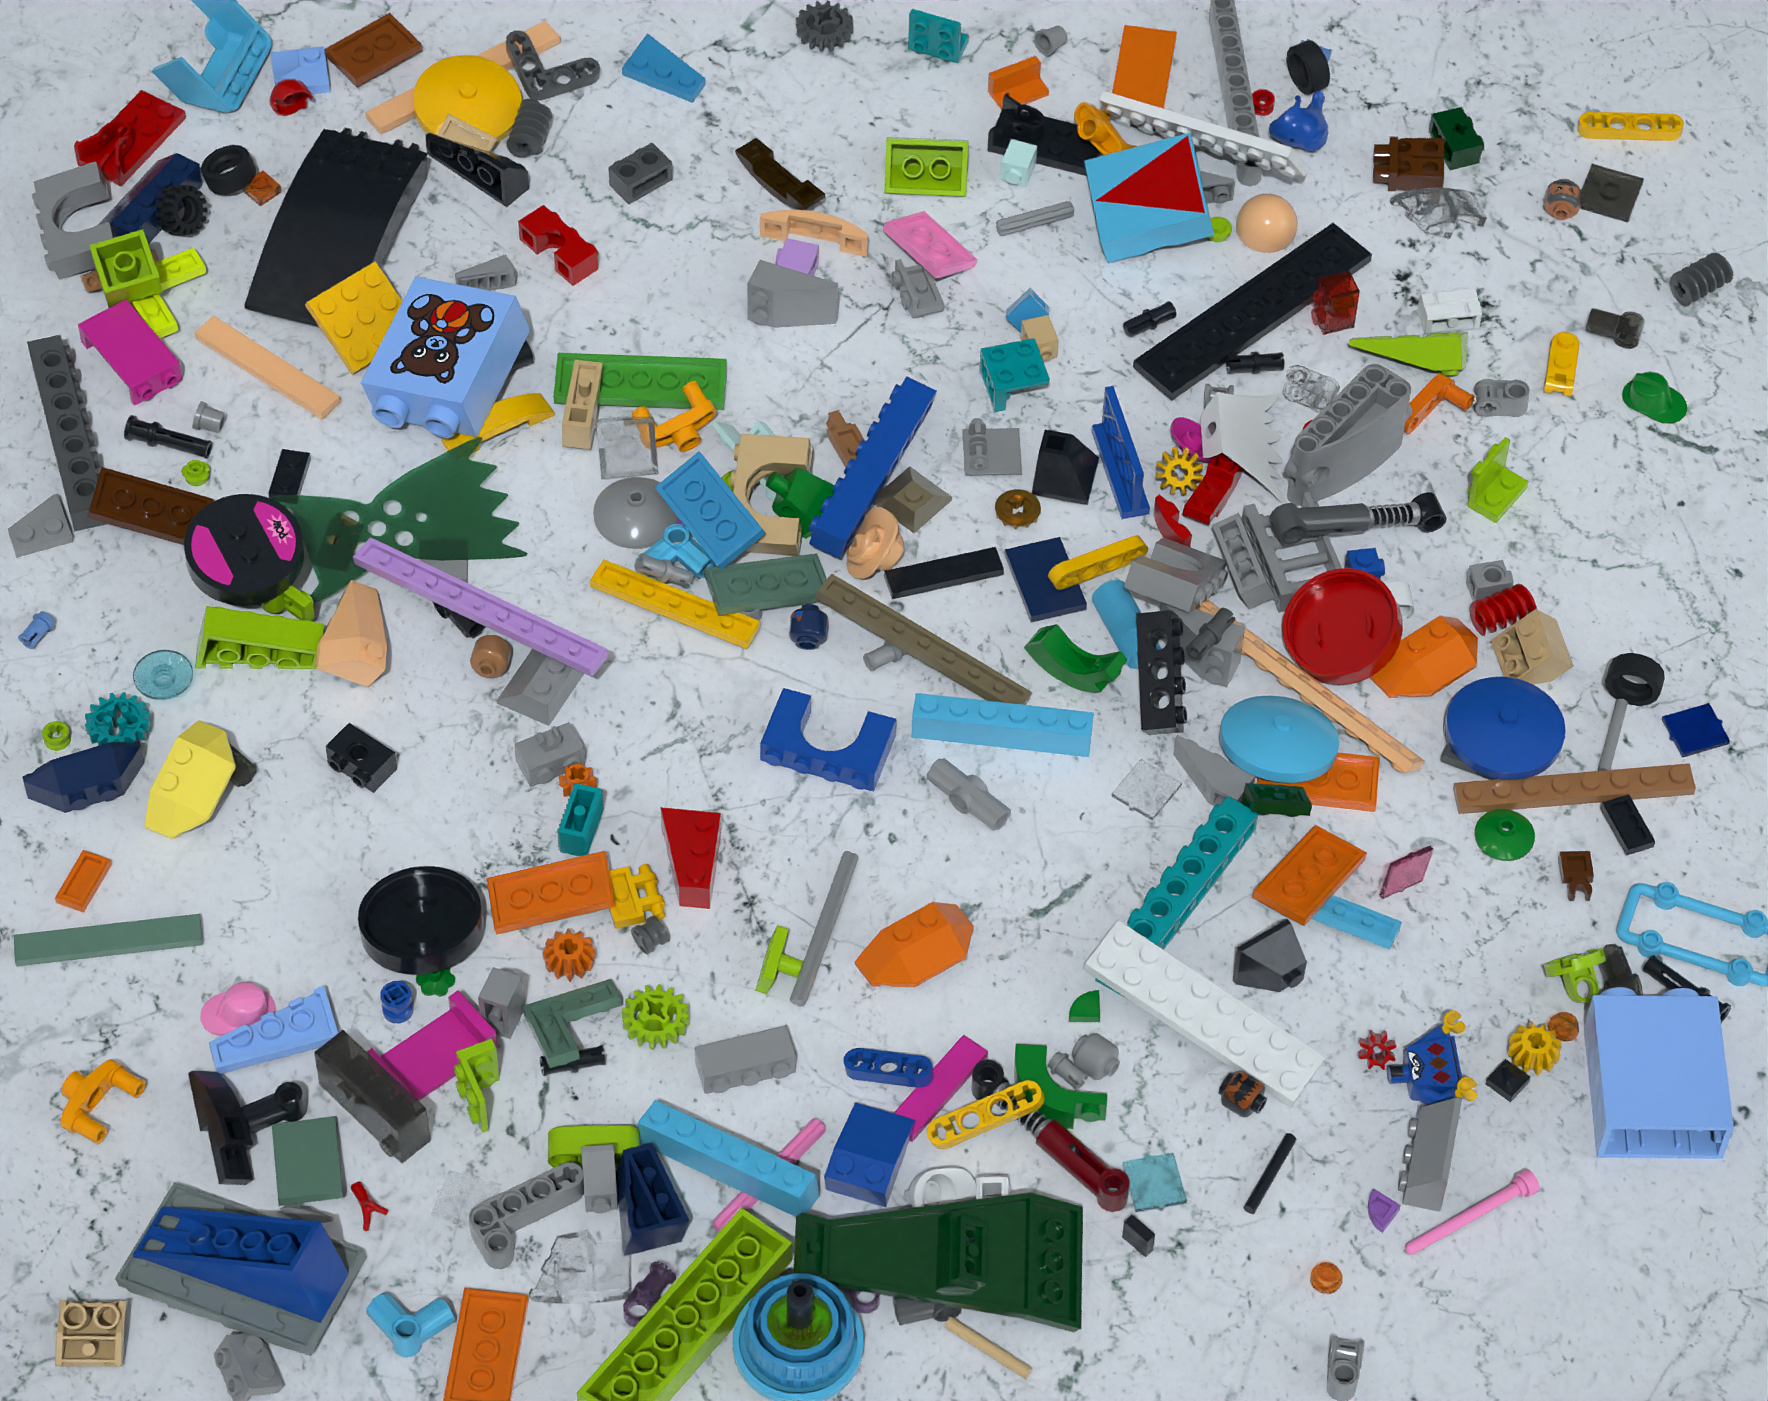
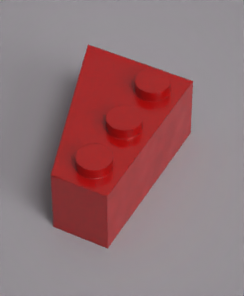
[660,807,721,909]

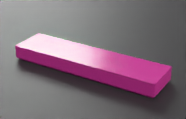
[893,1035,988,1142]

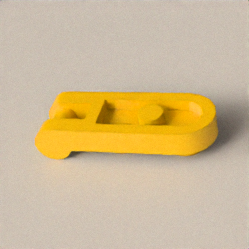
[1544,332,1580,397]

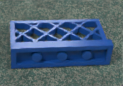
[1092,386,1150,519]

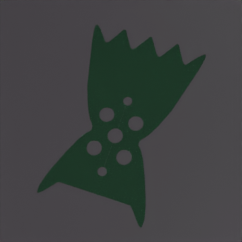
[269,437,528,603]

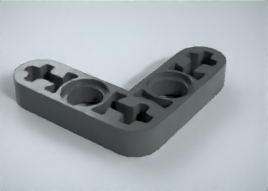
[506,30,600,101]

